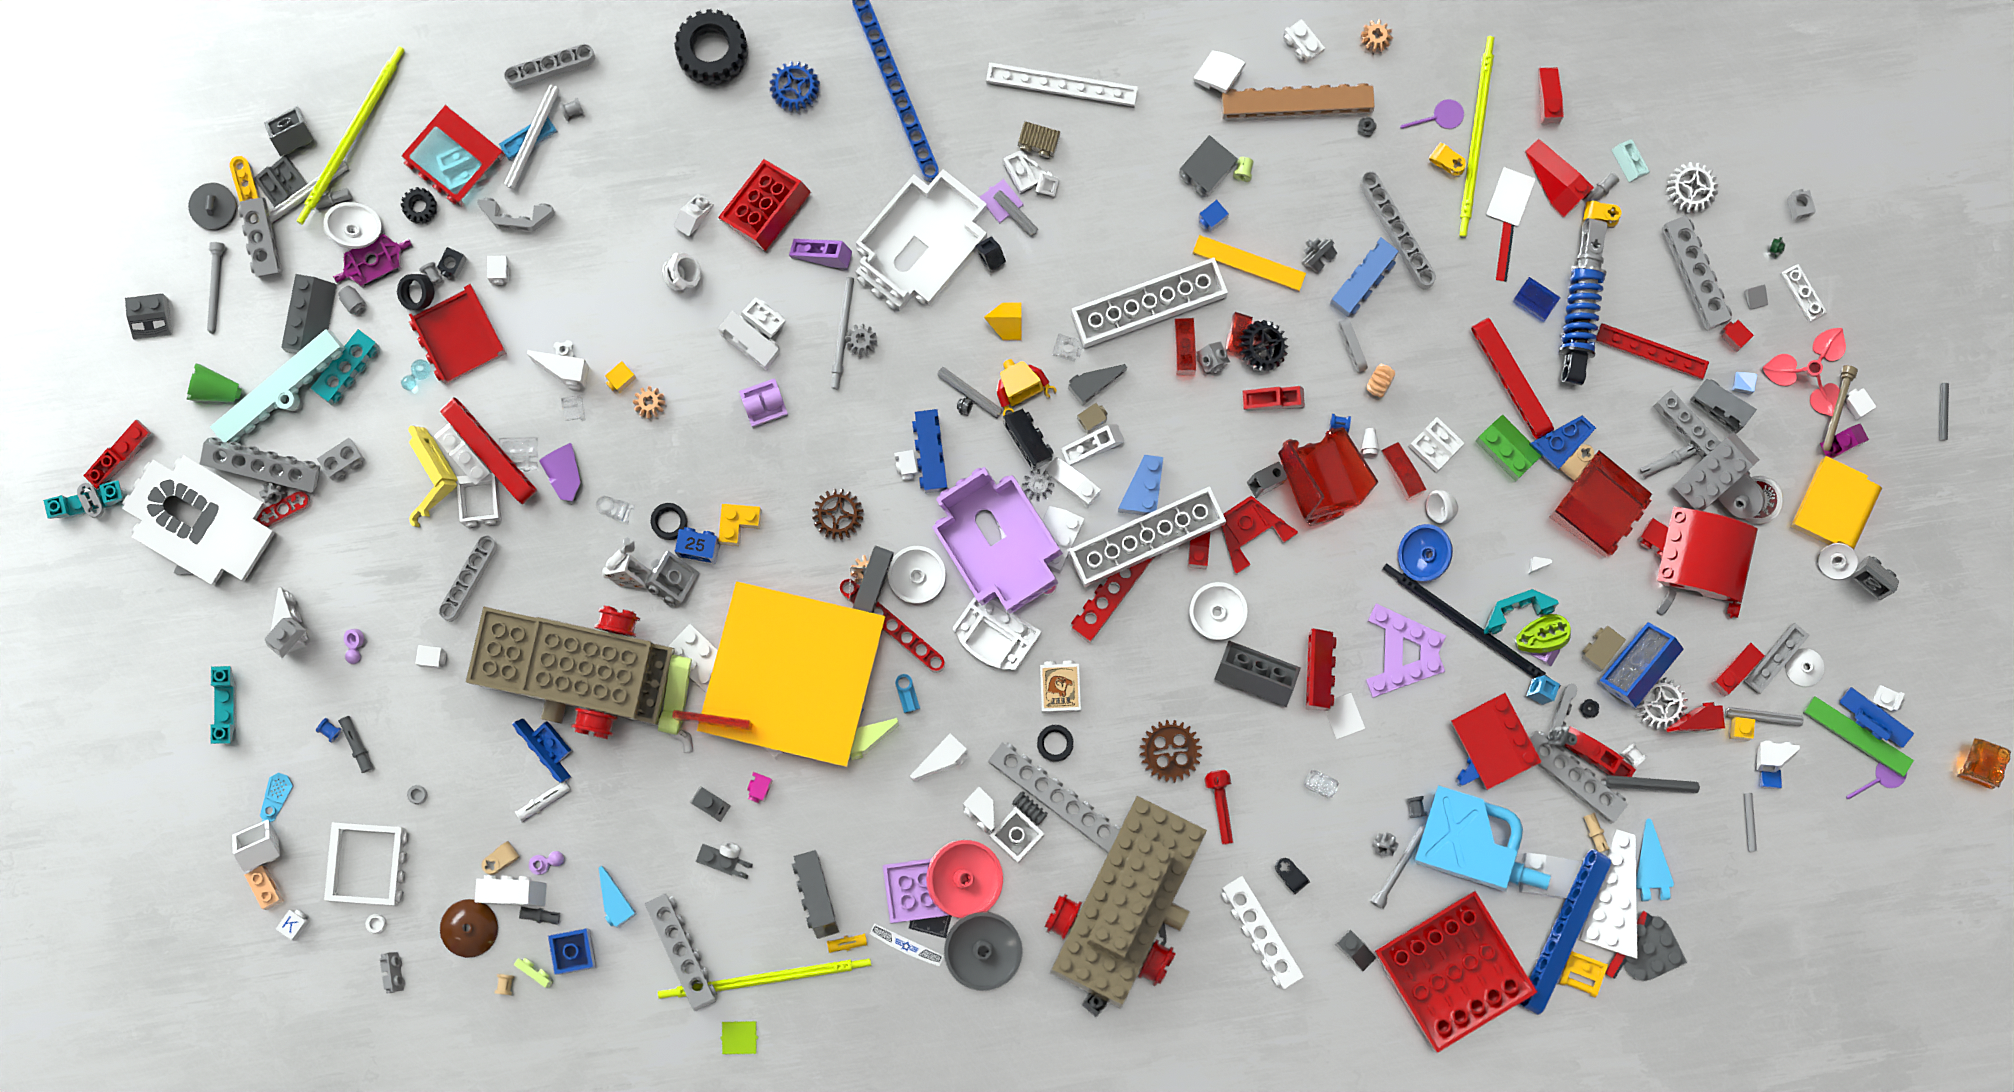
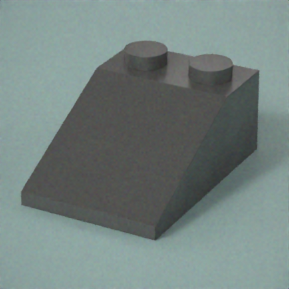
[1851,556,1899,600]

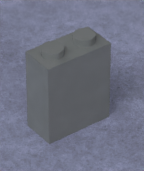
[1179,135,1238,197]

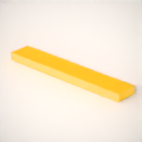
[1193,235,1306,292]

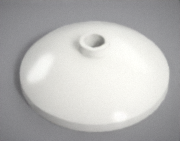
[323,202,381,249]
[888,546,946,603]
[1189,582,1248,640]

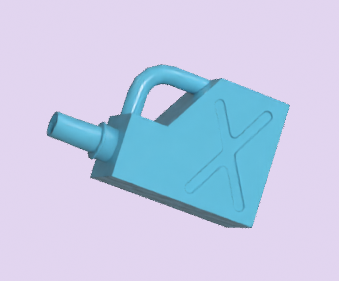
[1415,786,1551,892]

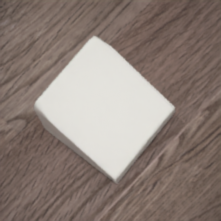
[1529,557,1552,574]

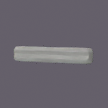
[994,190,1038,236]

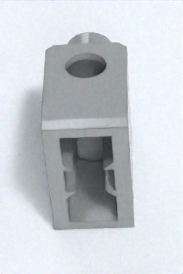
[265,618,307,658]

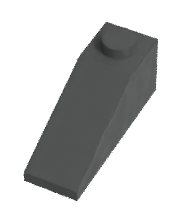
[1068,364,1127,406]

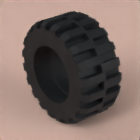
[674,9,748,85]

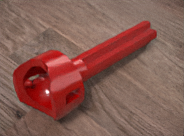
[1205,769,1234,844]

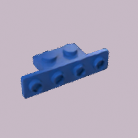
[1840,687,1914,748]
[512,718,572,783]

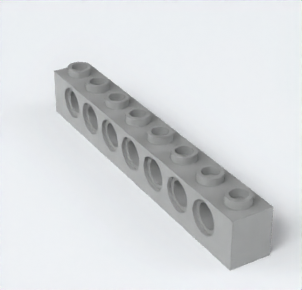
[988,742,1121,853]

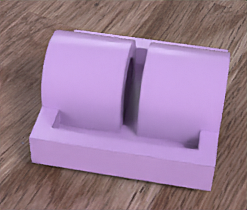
[739,378,788,428]

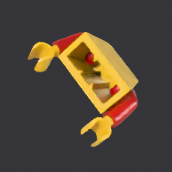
[997,359,1057,416]

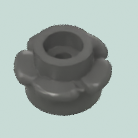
[1358,117,1377,135]
[957,396,973,415]

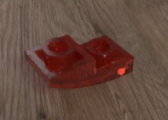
[1226,312,1253,356]

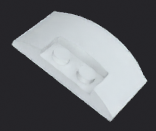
[953,596,1042,670]

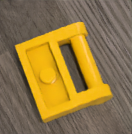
[1558,951,1608,998]

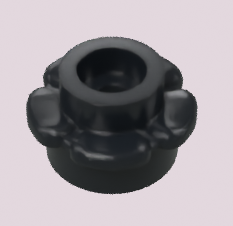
[1580,699,1599,718]

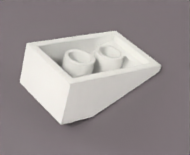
[527,350,589,390]
[910,734,968,782]
[1519,853,1582,899]

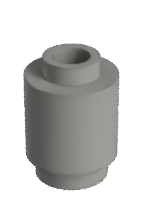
[338,285,365,314]

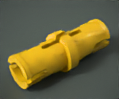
[827,933,867,953]

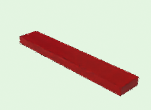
[1594,323,1709,380]

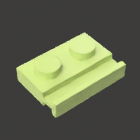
[514,958,553,988]

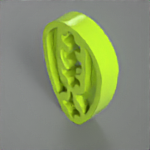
[1516,614,1571,653]

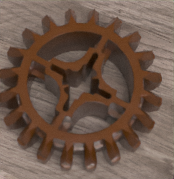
[812,489,864,540]

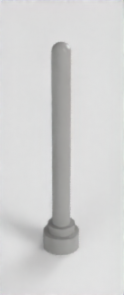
[207,242,225,333]
[1370,826,1425,909]

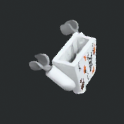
[602,537,659,588]

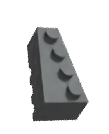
[792,850,840,939]

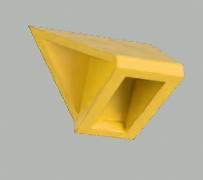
[984,302,1022,340]

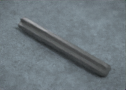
[1606,775,1700,793]

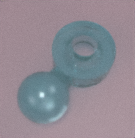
[401,359,430,390]

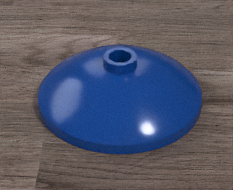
[1398,524,1453,582]

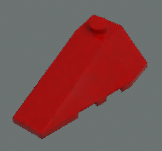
[1525,139,1594,218]

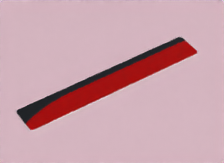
[1496,221,1514,282]
[1605,911,1653,979]

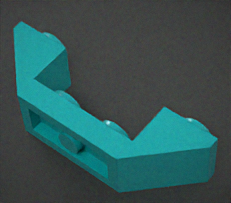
[43,480,123,519]
[1484,589,1559,634]
[210,666,235,744]

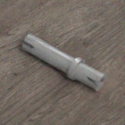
[1640,443,1697,479]

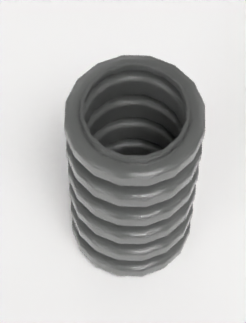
[1012,792,1048,826]

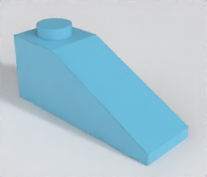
[599,866,637,928]

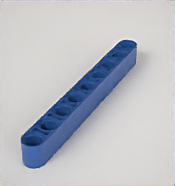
[1520,849,1611,1015]

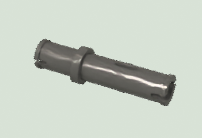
[338,716,373,773]

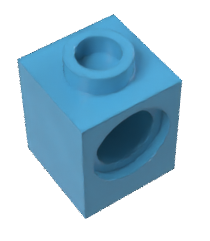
[1527,675,1560,705]

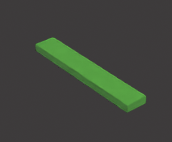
[1804,696,1914,777]

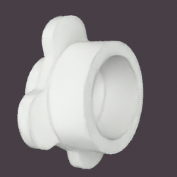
[553,340,574,357]

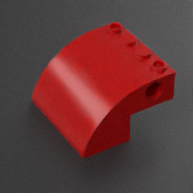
[1657,506,1758,603]

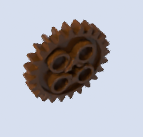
[1139,720,1202,783]

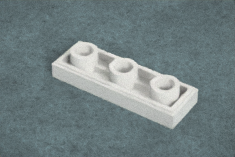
[1781,264,1827,323]

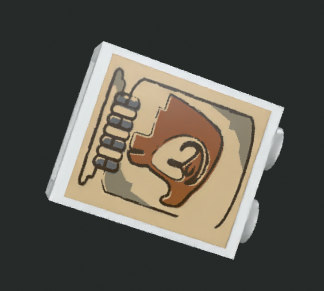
[1040,661,1081,713]

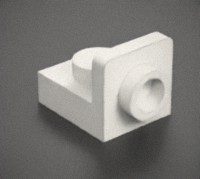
[1872,685,1905,713]

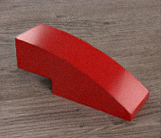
[1243,386,1305,410]

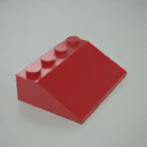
[718,159,811,251]
[1451,693,1542,790]

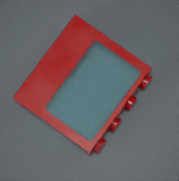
[401,105,505,207]

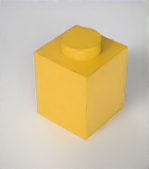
[605,361,636,393]
[1730,717,1755,741]

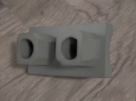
[1301,238,1337,272]

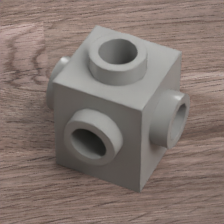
[1196,341,1230,373]

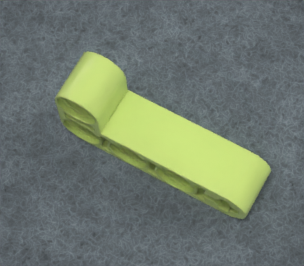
[658,655,692,735]

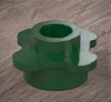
[1770,237,1785,258]

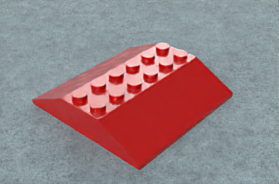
[1375,891,1537,1053]

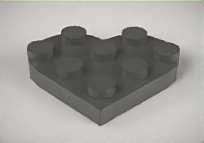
[1624,916,1687,981]

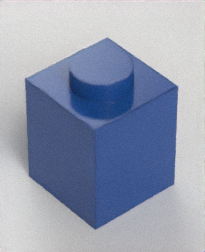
[1198,200,1229,232]

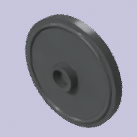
[188,182,236,229]

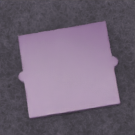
[979,179,1024,223]

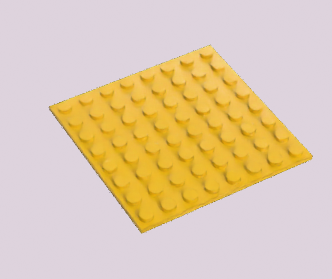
[697,581,885,767]

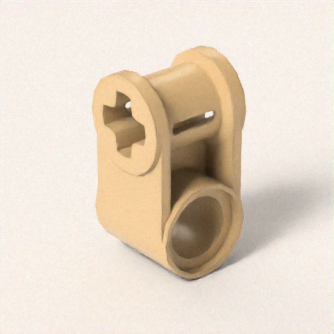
[1560,444,1594,481]
[481,841,520,875]

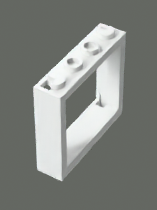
[324,822,407,906]

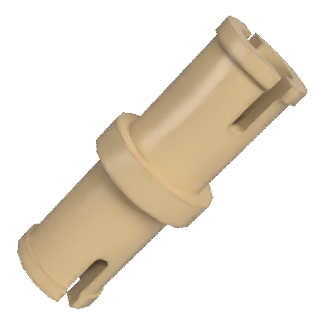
[1583,813,1610,853]

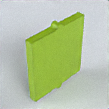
[720,1021,758,1054]

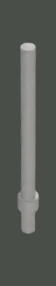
[831,277,854,389]

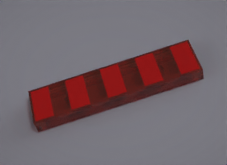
[672,710,753,730]

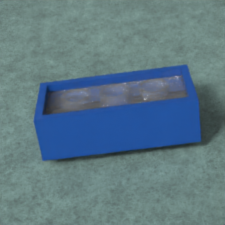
[1600,622,1684,708]

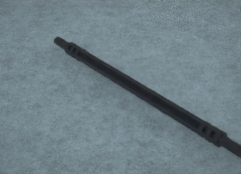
[1382,563,1561,688]

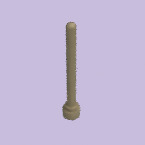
[1823,365,1858,451]

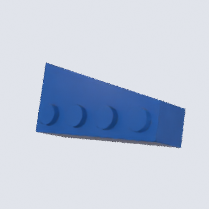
[912,409,948,493]

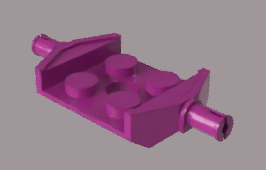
[333,234,412,288]

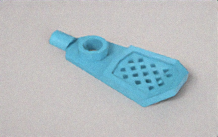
[260,773,293,822]

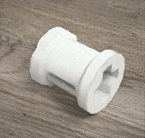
[1621,743,1647,768]

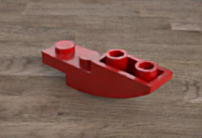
[83,420,151,489]
[1564,726,1636,777]

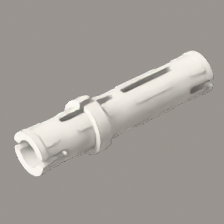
[515,781,571,822]

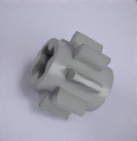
[259,482,285,504]
[1373,833,1399,856]

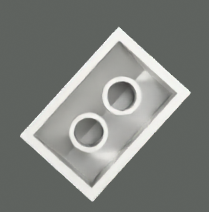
[1042,506,1084,573]

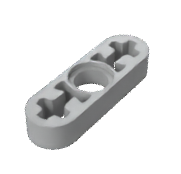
[1339,318,1368,372]

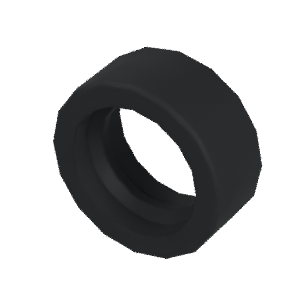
[397,274,435,310]
[650,503,688,540]
[1037,724,1074,762]

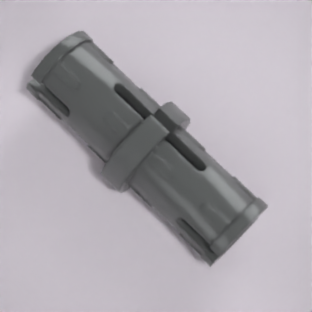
[519,906,560,925]

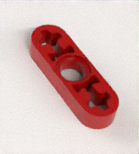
[257,491,310,527]

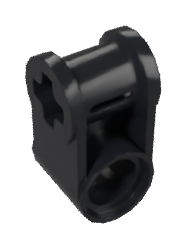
[1275,858,1310,895]

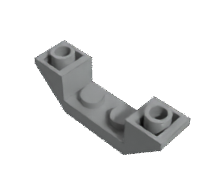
[477,198,555,232]

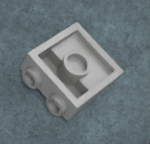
[645,551,699,606]

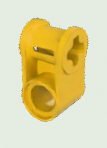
[1429,143,1466,176]
[1583,201,1622,227]

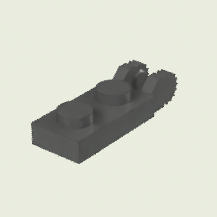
[695,843,753,879]

